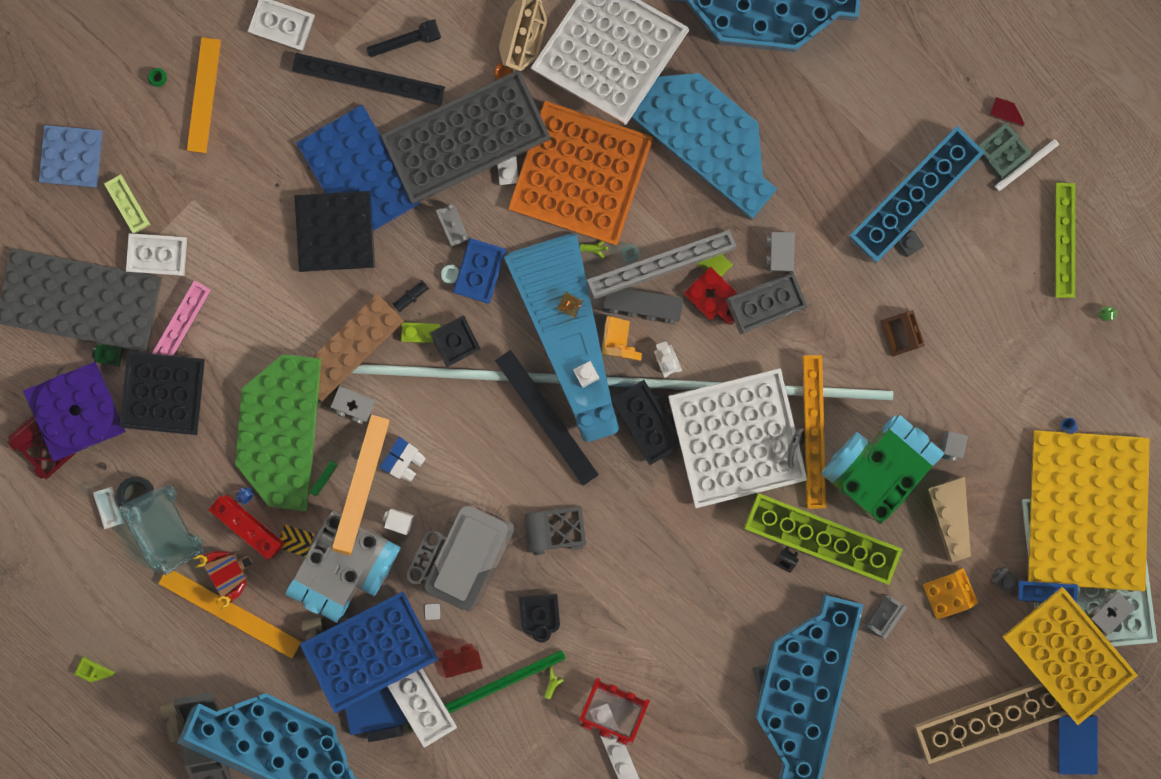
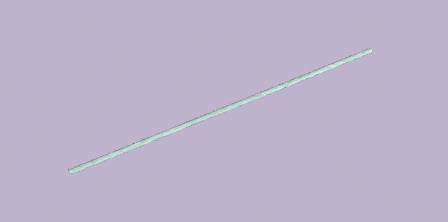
[352,364,893,401]

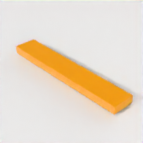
[187,37,221,154]

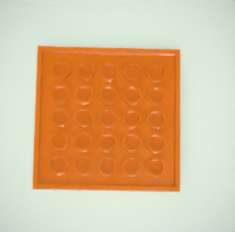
[508,101,653,246]

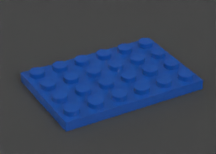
[297,104,420,231]
[300,591,439,714]

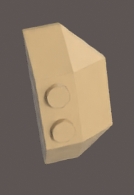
[499,0,547,71]

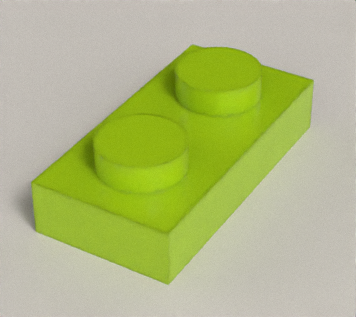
[401,323,441,343]

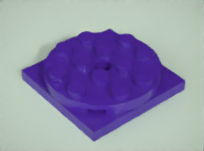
[23,362,126,462]

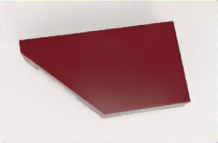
[989,97,1025,127]

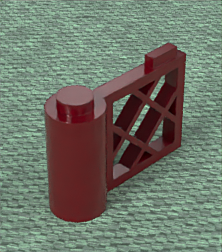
[7,415,76,480]

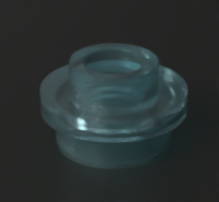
[621,243,640,263]

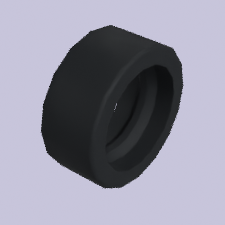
[117,477,155,513]

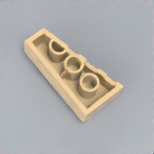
[925,477,971,562]

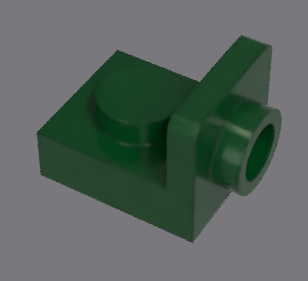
[92,343,123,367]

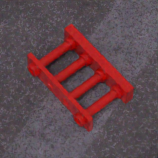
[208,494,286,560]

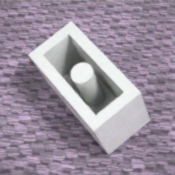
[382,508,415,535]

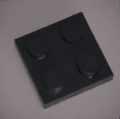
[429,315,481,367]

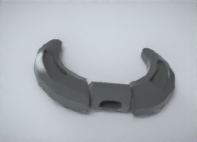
[787,428,805,469]

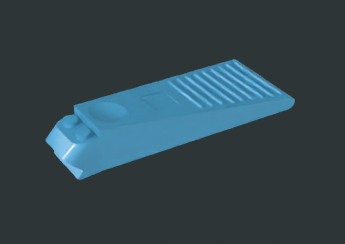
[504,234,619,442]

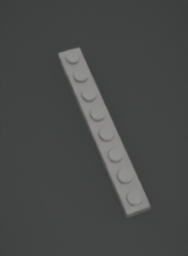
[587,230,737,299]

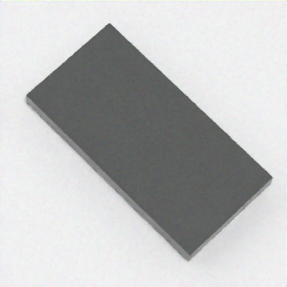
[725,272,808,335]

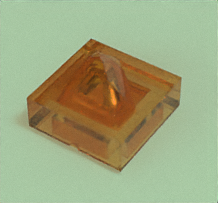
[557,292,584,318]

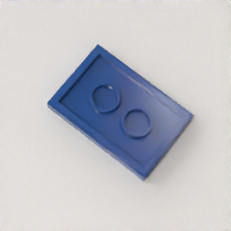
[452,238,506,304]
[345,688,407,735]
[1058,716,1098,775]

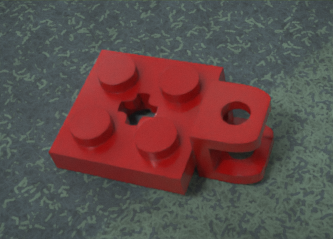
[684,267,738,325]

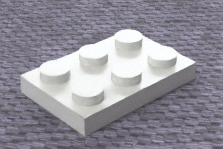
[248,0,315,52]
[126,233,187,276]

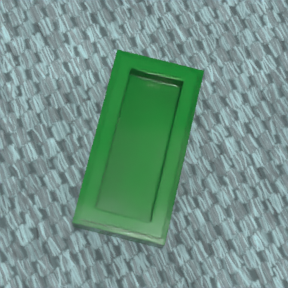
[310,461,338,496]

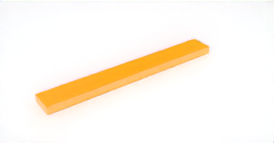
[802,355,826,509]
[331,415,390,556]
[158,567,302,658]

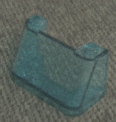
[119,484,204,575]

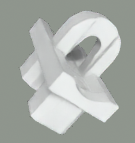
[654,341,682,378]

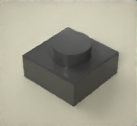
[898,231,924,257]

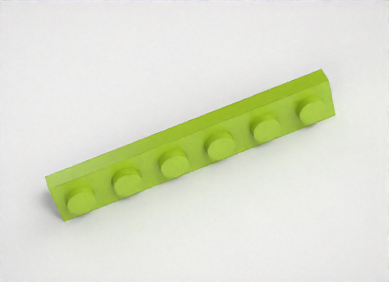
[1055,183,1075,298]

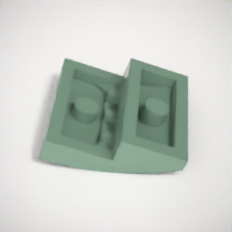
[978,123,1032,179]

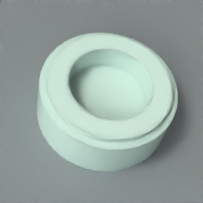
[441,265,459,284]

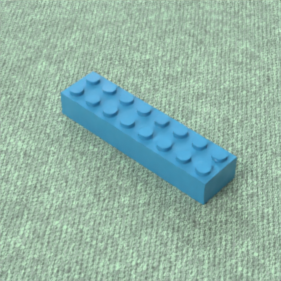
[847,126,985,264]

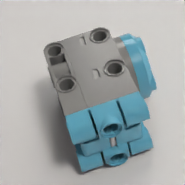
[285,510,401,623]

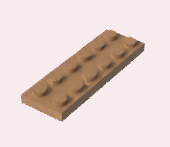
[313,294,405,402]

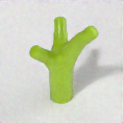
[580,241,609,259]
[544,667,564,699]

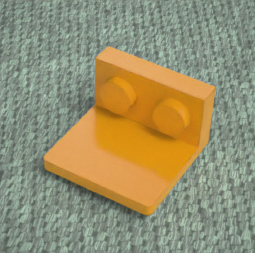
[602,316,642,361]
[923,567,978,619]

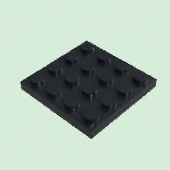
[294,191,375,272]
[120,351,205,435]

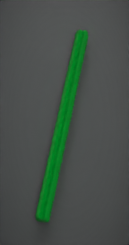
[407,650,566,731]

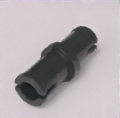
[392,280,429,313]

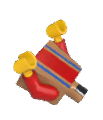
[193,551,254,610]

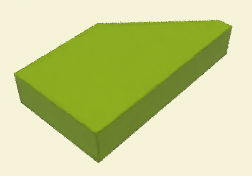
[74,657,115,683]

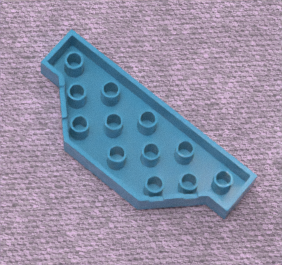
[669,0,860,53]
[630,73,777,220]
[754,594,864,779]
[177,693,358,779]

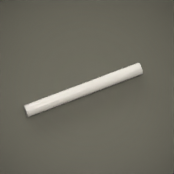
[994,139,1059,192]

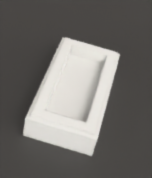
[93,487,123,529]

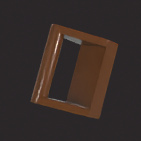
[880,310,925,357]

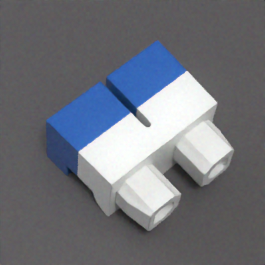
[380,437,426,482]

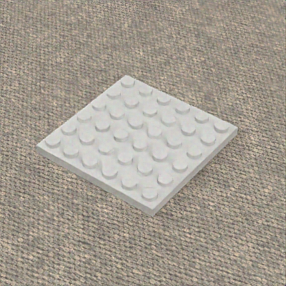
[531,0,689,125]
[668,368,807,508]

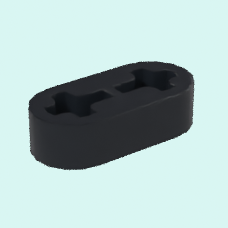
[366,725,404,742]

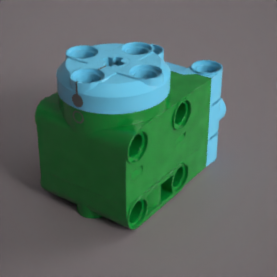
[821,415,944,524]

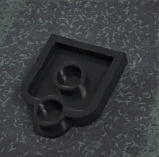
[519,593,560,643]

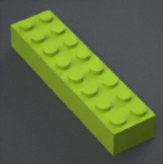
[743,493,903,585]

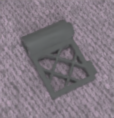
[524,506,586,555]

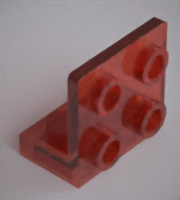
[438,643,483,678]

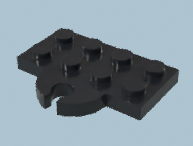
[611,380,680,465]

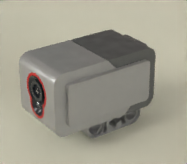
[407,505,514,612]

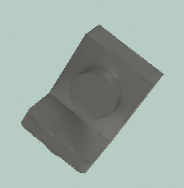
[990,566,1020,596]

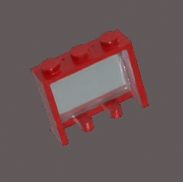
[578,678,650,746]

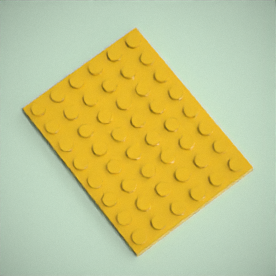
[1027,430,1150,592]

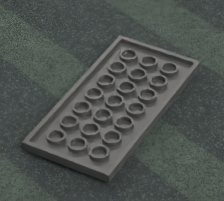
[381,70,552,205]
[0,248,162,352]

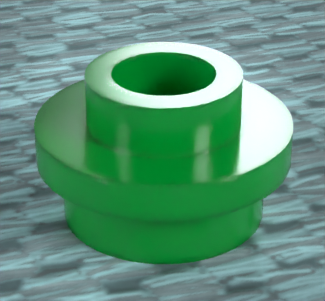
[148,68,167,87]

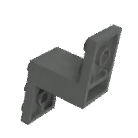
[174,692,233,779]

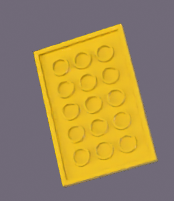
[1002,587,1138,725]

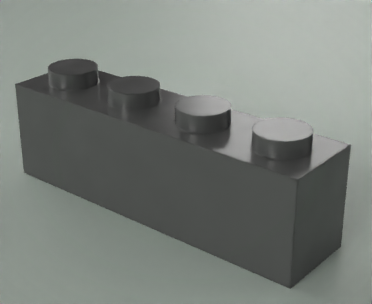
[604,288,684,325]

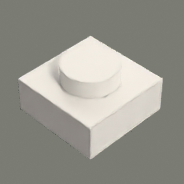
[573,361,600,388]

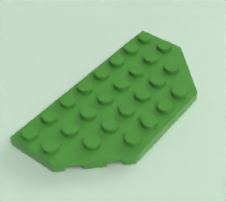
[235,354,322,511]

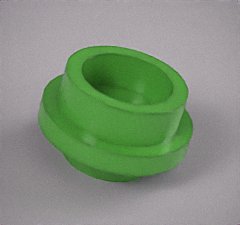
[1098,306,1117,321]

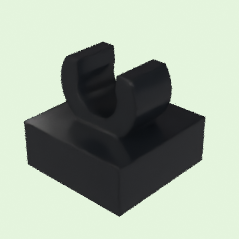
[774,547,799,573]

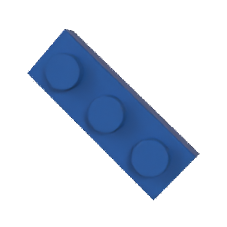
[1018,581,1078,603]

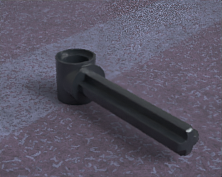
[367,19,442,58]

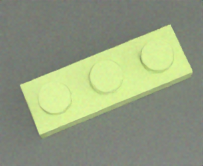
[104,174,151,234]

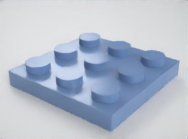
[39,125,103,188]

